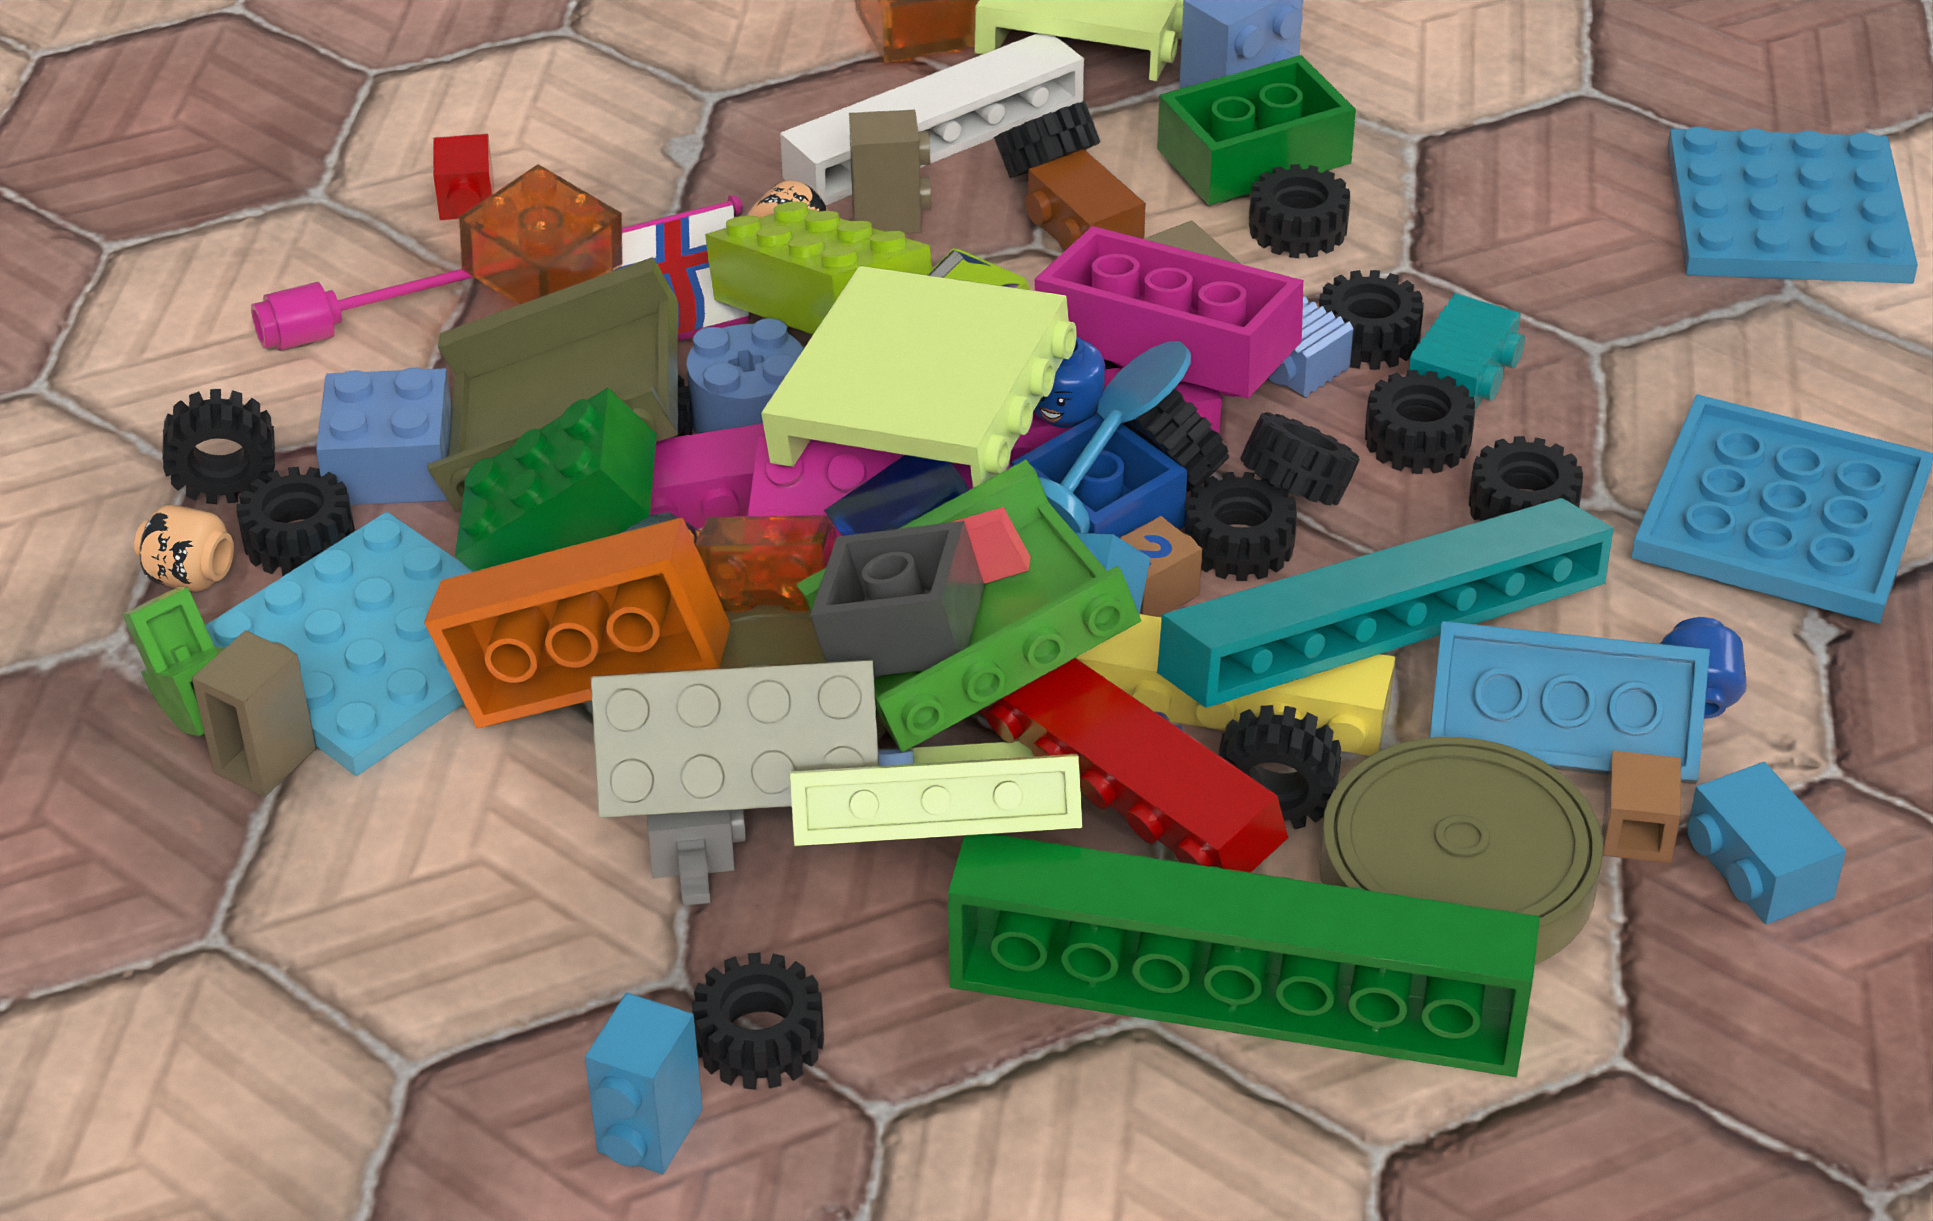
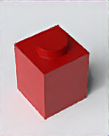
[433,134,495,220]

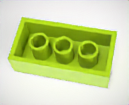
[705,201,932,335]

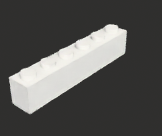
[780,33,1084,205]

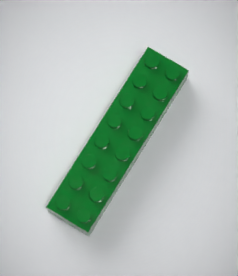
[948,834,1540,1078]

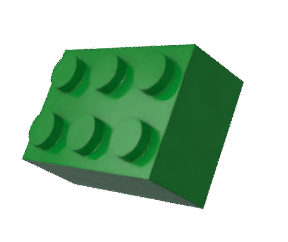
[1157,55,1356,205]
[455,387,657,572]

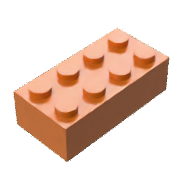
[424,517,731,729]

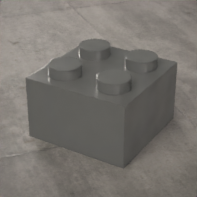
[810,521,984,679]

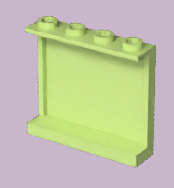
[975,0,1183,81]
[761,266,1076,488]
[790,741,1083,846]

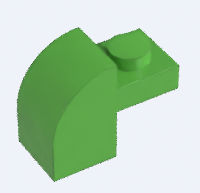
[122,587,226,736]

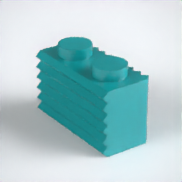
[1409,293,1525,411]

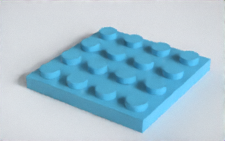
[205,512,472,777]

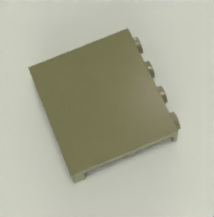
[428,257,678,512]

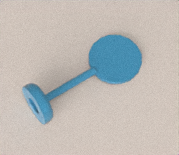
[1039,341,1191,533]

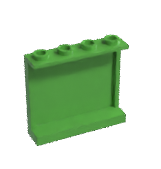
[797,460,1141,753]

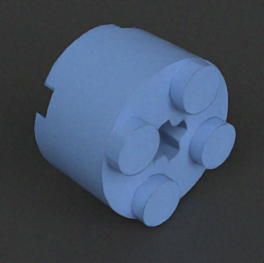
[686,318,803,434]

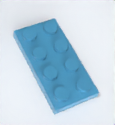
[1429,621,1710,784]

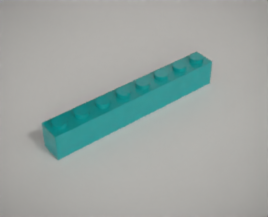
[1157,498,1614,708]

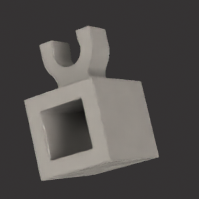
[647,809,746,906]

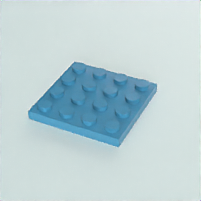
[1667,127,1918,284]
[1631,394,1933,624]

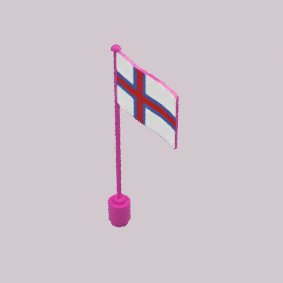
[251,195,751,351]

